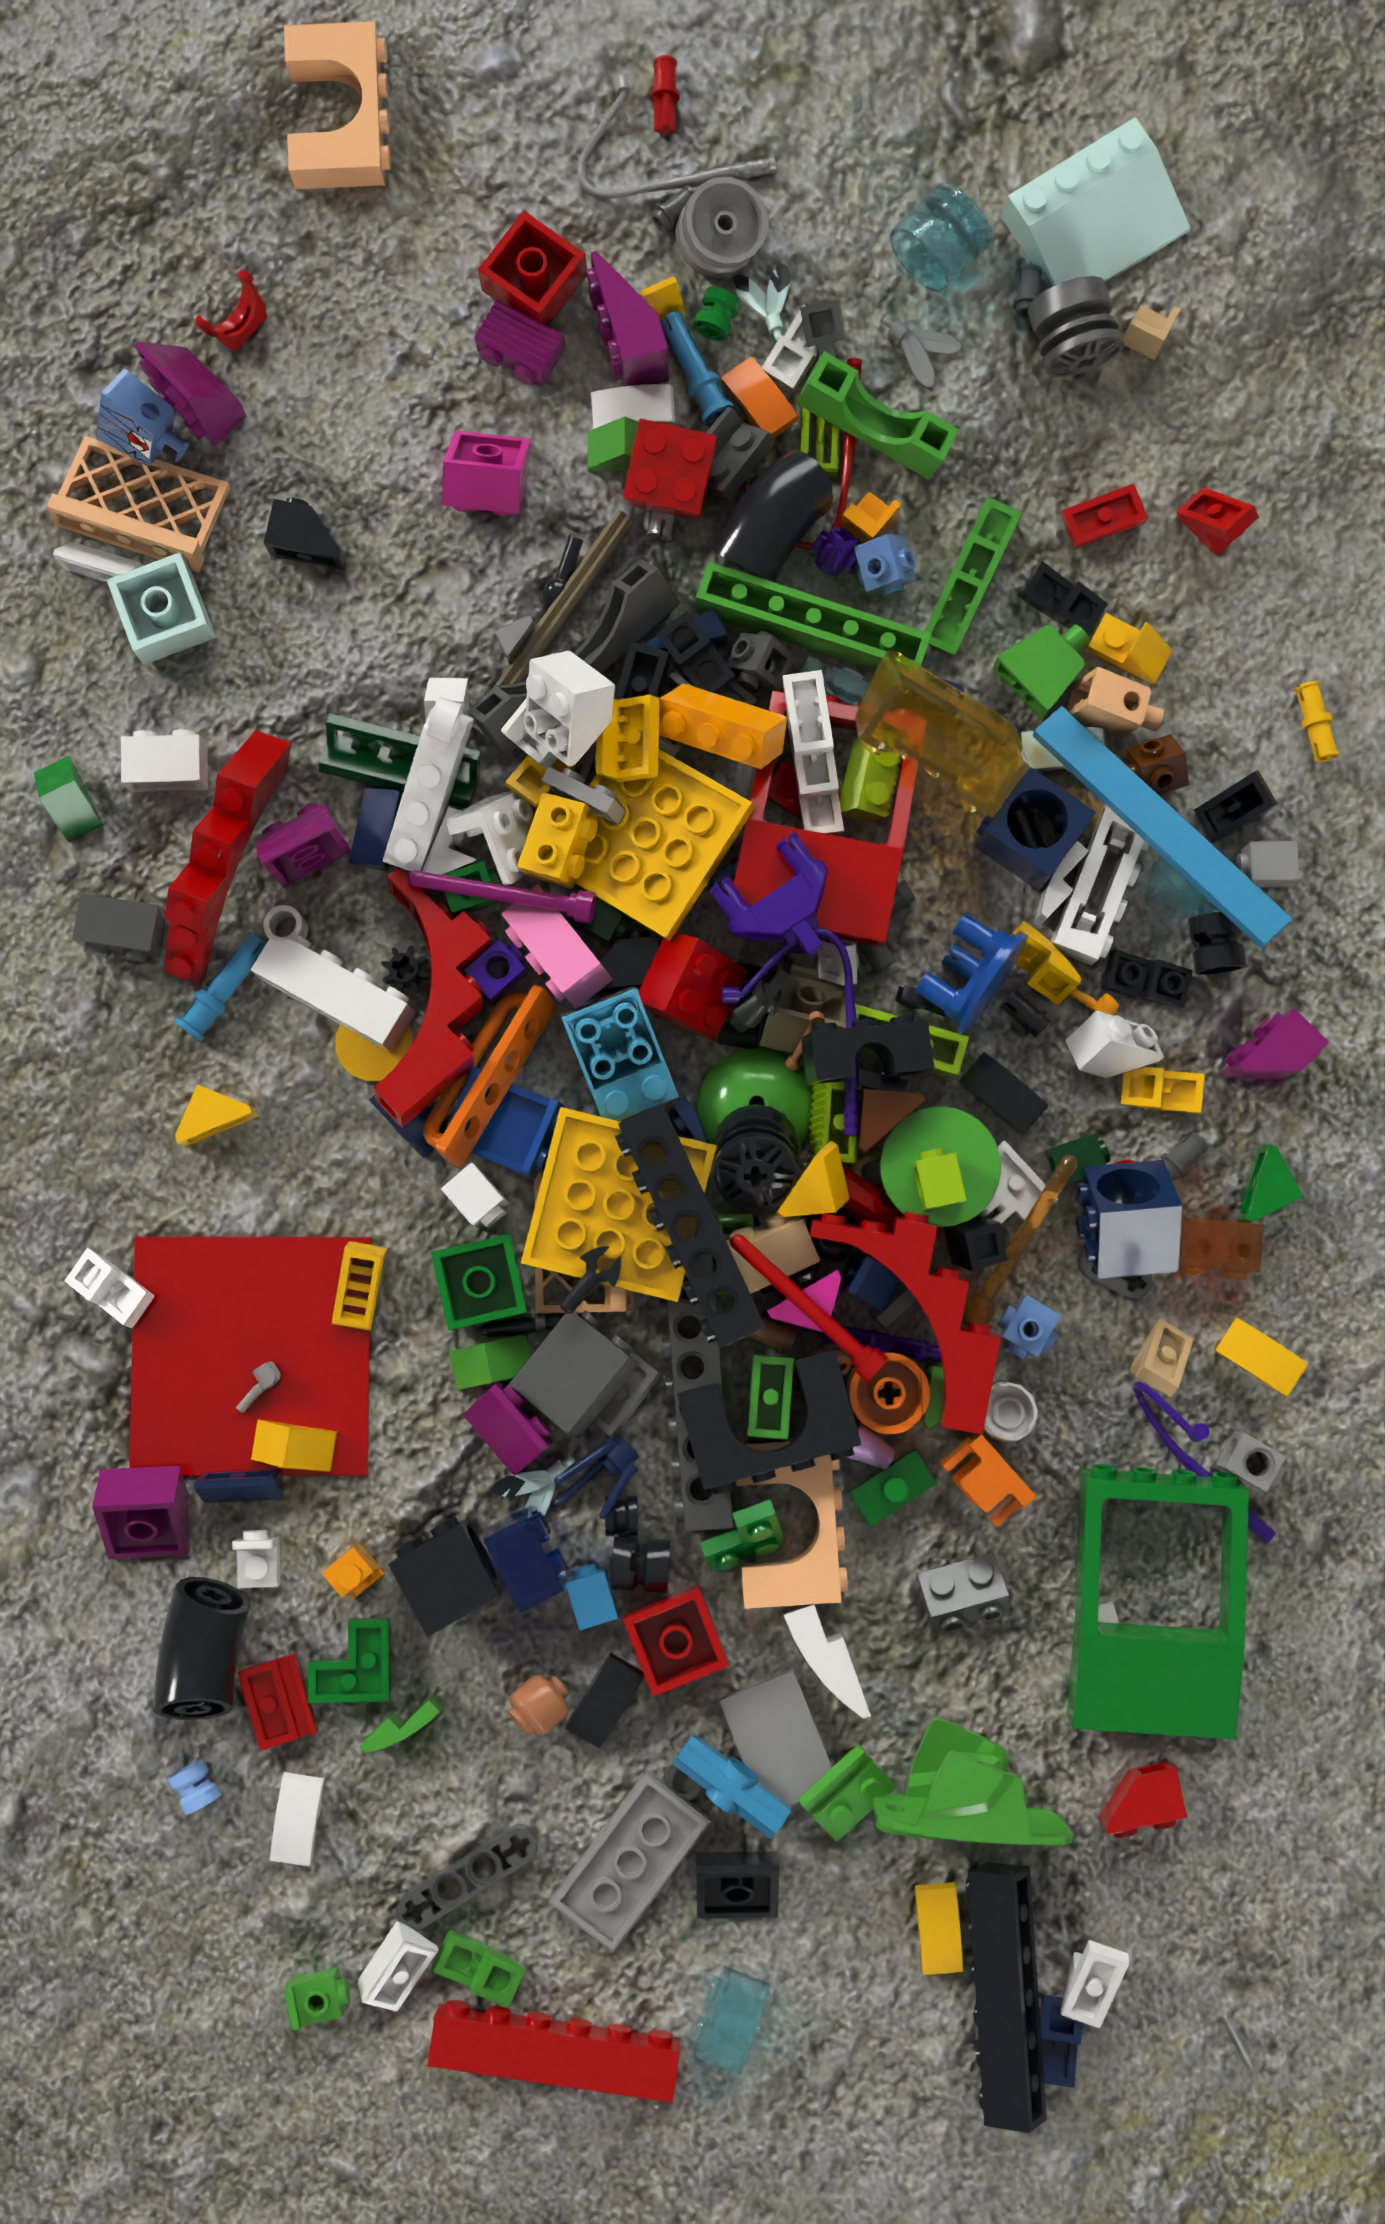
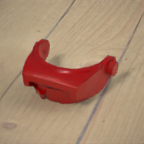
[195,270,267,352]

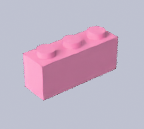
[501,885,613,1009]

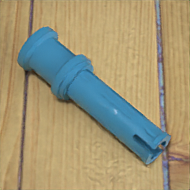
[660,311,735,426]
[173,932,266,1043]

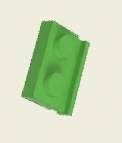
[798,1744,897,1842]

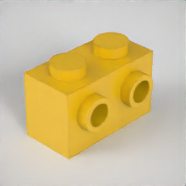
[517,792,598,889]

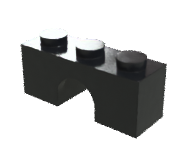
[801,1015,934,1085]

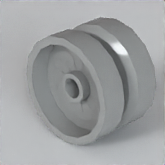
[675,177,768,278]

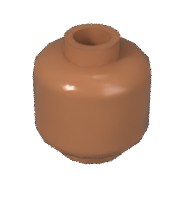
[508,1674,569,1736]

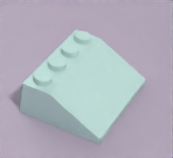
[1002,117,1190,288]

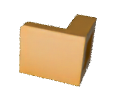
[841,492,901,544]

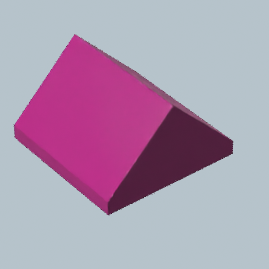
[764,1270,841,1333]

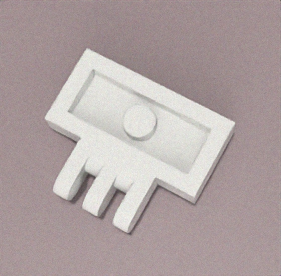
[980,1140,1058,1226]

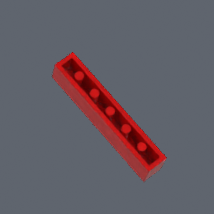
[427,2000,680,2103]

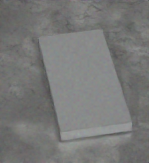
[549,1769,712,1953]

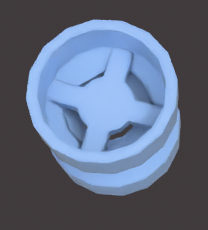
[167,1758,222,1816]

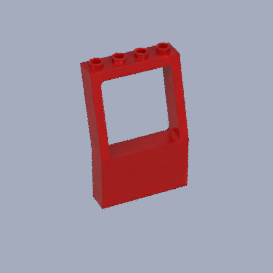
[734,688,926,948]

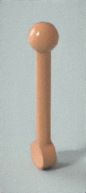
[785,1011,825,1071]

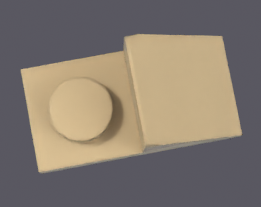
[1130,1318,1194,1397]

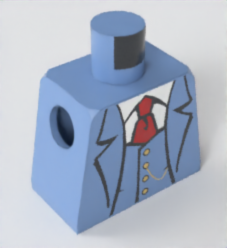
[96,368,189,465]

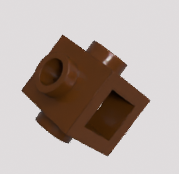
[1126,734,1189,796]

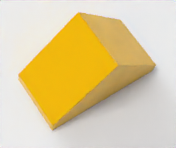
[175,1084,259,1146]
[777,1140,850,1217]
[251,1419,338,1472]

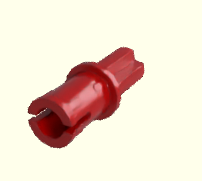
[650,55,680,137]

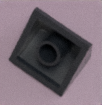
[696,1851,779,1918]

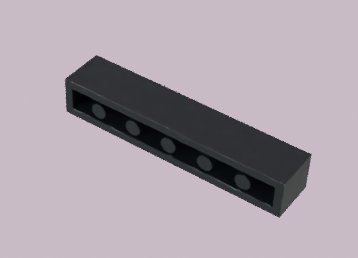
[965,1862,1047,2133]

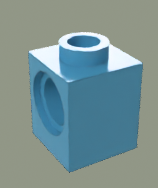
[565,1564,619,1631]

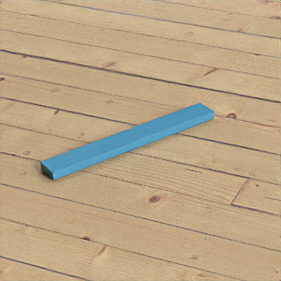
[1033,706,1292,949]

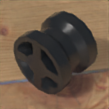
[605,1495,638,1536]

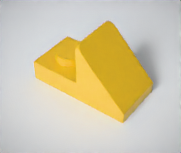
[1086,613,1173,685]

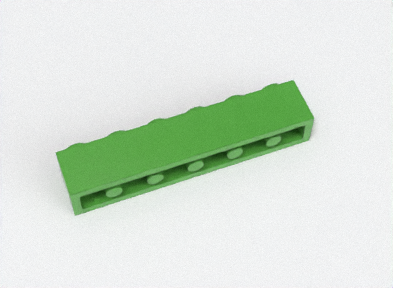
[696,561,931,677]

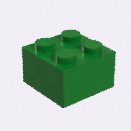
[431,1234,530,1331]

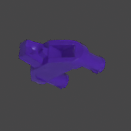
[709,832,828,958]

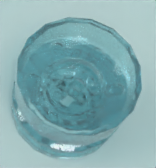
[889,182,993,293]

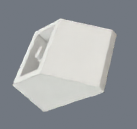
[523,650,615,766]

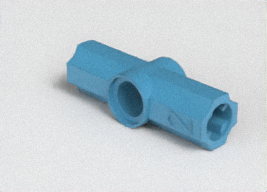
[672,1733,792,1839]

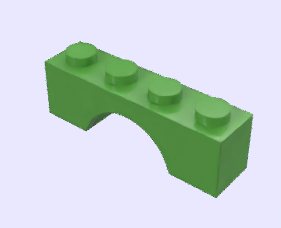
[796,351,959,479]

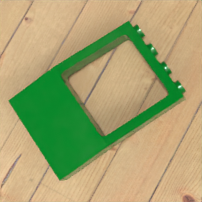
[1067,1464,1249,1739]

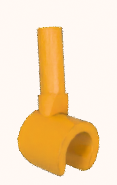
[1069,988,1119,1015]

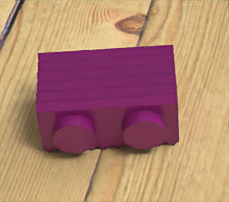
[475,299,566,387]

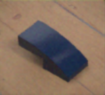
[1040,1995,1083,2088]

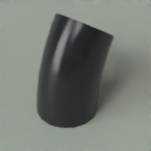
[710,450,834,582]
[153,1577,251,1720]

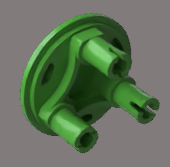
[880,1106,1001,1227]

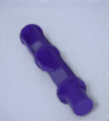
[823,1325,942,1363]

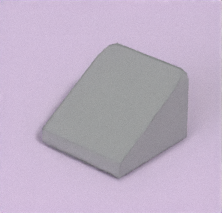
[495,616,535,665]

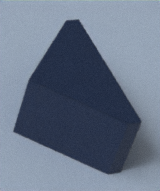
[838,1254,900,1312]

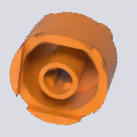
[846,1352,930,1434]

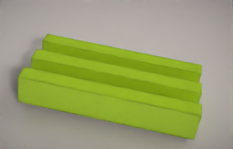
[800,407,840,477]

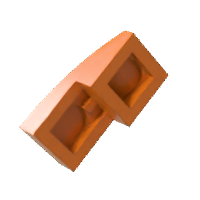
[720,357,799,438]

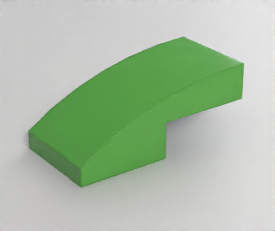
[359,1693,444,1753]
[432,1929,526,2008]

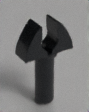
[895,985,951,1019]
[560,1246,621,1314]

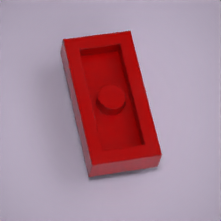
[1060,483,1148,550]

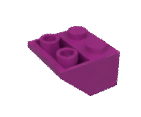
[1220,1008,1329,1080]
[462,1382,554,1476]

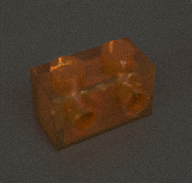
[1179,1217,1263,1280]

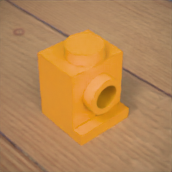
[322,1542,385,1600]

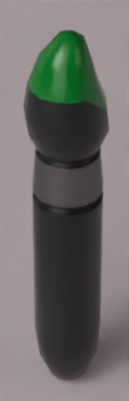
[477,1313,565,1337]

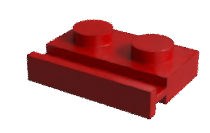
[237,1652,319,1751]

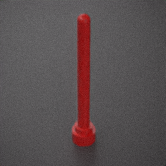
[730,1234,888,1382]

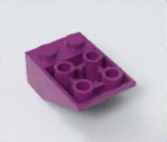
[586,251,669,387]
[134,341,247,446]

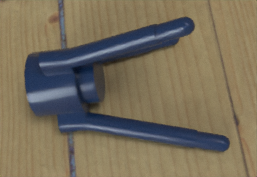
[553,1435,639,1519]

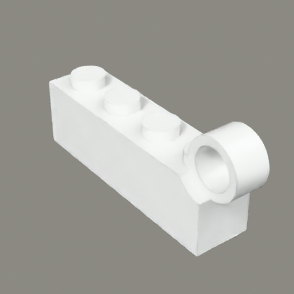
[383,697,474,872]
[251,905,416,1053]

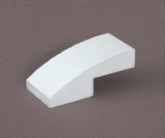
[762,305,819,390]
[591,384,675,429]
[1036,841,1089,925]
[65,1248,155,1329]
[270,1772,324,1867]

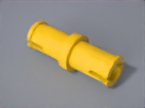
[1294,681,1340,763]

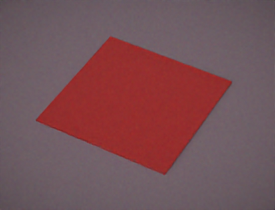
[129,1237,372,1476]

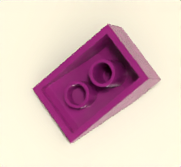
[255,802,351,888]

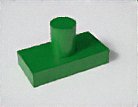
[848,1449,938,1527]

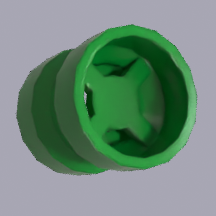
[693,286,741,342]

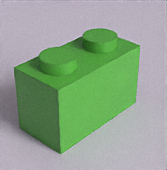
[746,1354,794,1439]

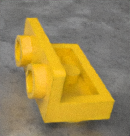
[595,695,660,782]

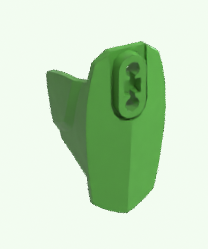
[872,1717,1074,1845]

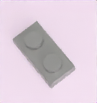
[541,767,626,825]

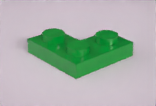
[700,1499,786,1571]
[308,1617,391,1703]

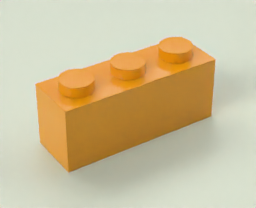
[659,683,787,769]

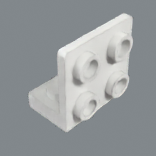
[445,790,534,886]

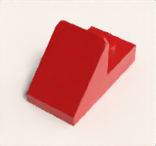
[1176,487,1259,555]

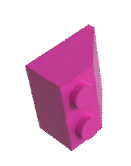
[442,430,531,516]

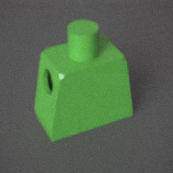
[992,624,1090,721]

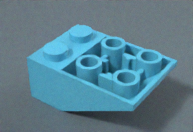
[562,988,679,1121]

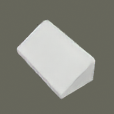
[53,542,143,583]
[358,1921,438,2011]

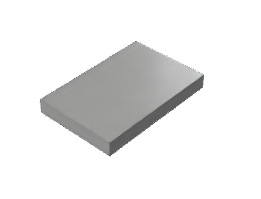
[719,1669,832,1806]

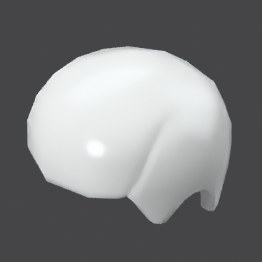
[984,1382,1038,1443]

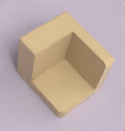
[1123,305,1181,360]

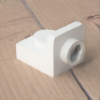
[818,938,859,986]
[232,1530,280,1588]

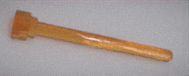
[963,1155,1077,1324]

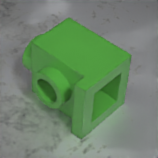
[284,1967,351,2031]

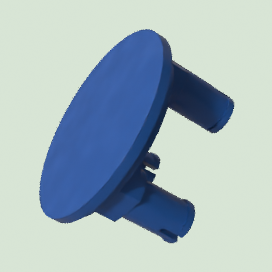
[915,913,1028,1035]

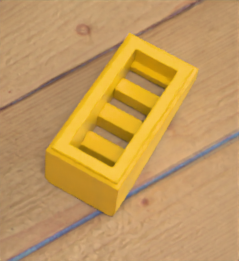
[331,1241,387,1331]

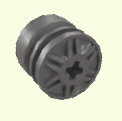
[1028,276,1124,377]

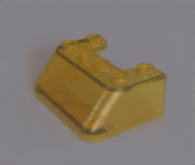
[855,650,1030,818]

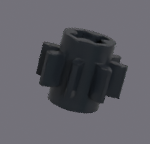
[381,946,430,993]

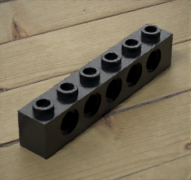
[615,1103,766,1348]

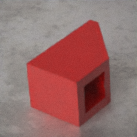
[1099,1761,1187,1838]

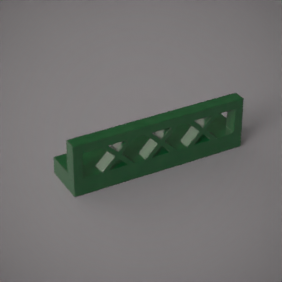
[318,713,481,809]

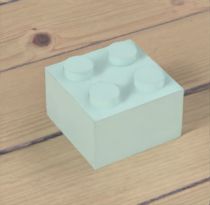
[107,552,216,665]

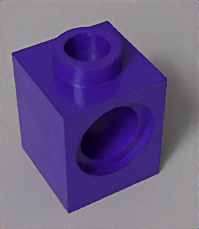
[464,939,528,1005]

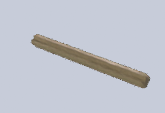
[493,511,634,688]

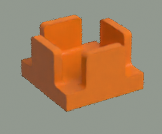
[939,1432,1037,1527]

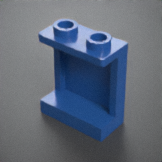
[446,1067,566,1179]

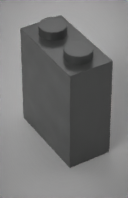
[510,1310,639,1439]

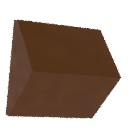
[857,1089,926,1158]

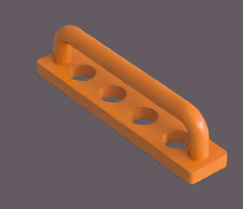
[423,985,557,1169]

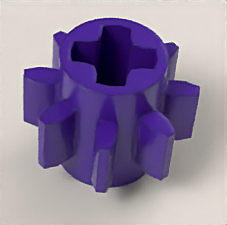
[810,527,858,576]

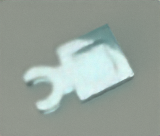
[802,657,869,706]

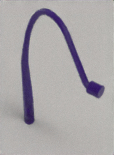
[721,928,860,1136]
[1132,1381,1276,1544]

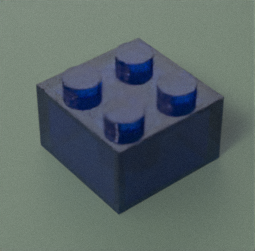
[483,1505,569,1613]

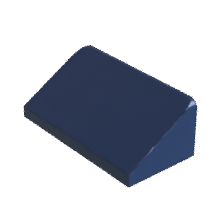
[349,788,402,871]
[194,1469,284,1503]

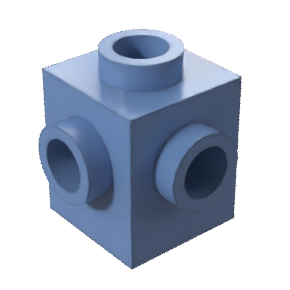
[854,533,917,598]
[997,1295,1061,1360]

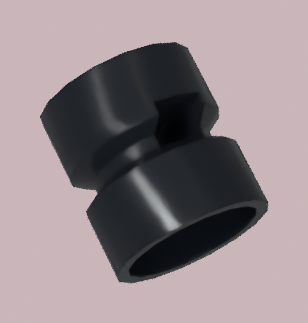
[1188,912,1247,975]
[611,1536,671,1593]

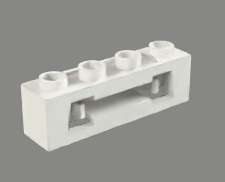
[1051,804,1149,966]

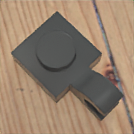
[800,300,846,359]

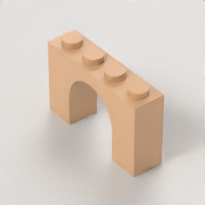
[284,21,391,189]
[736,1439,848,1609]

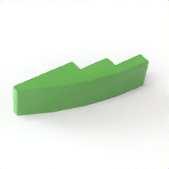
[924,497,1022,656]

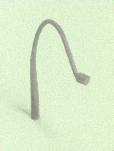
[578,75,777,199]

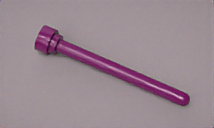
[408,871,597,924]

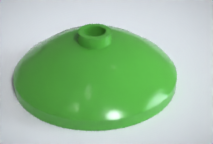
[697,1048,814,1147]

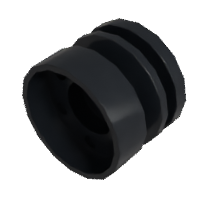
[713,1104,798,1211]

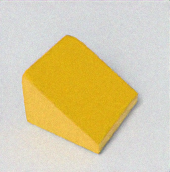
[640,276,685,324]

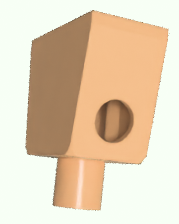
[1066,667,1164,736]

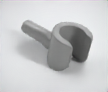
[236,1361,281,1413]

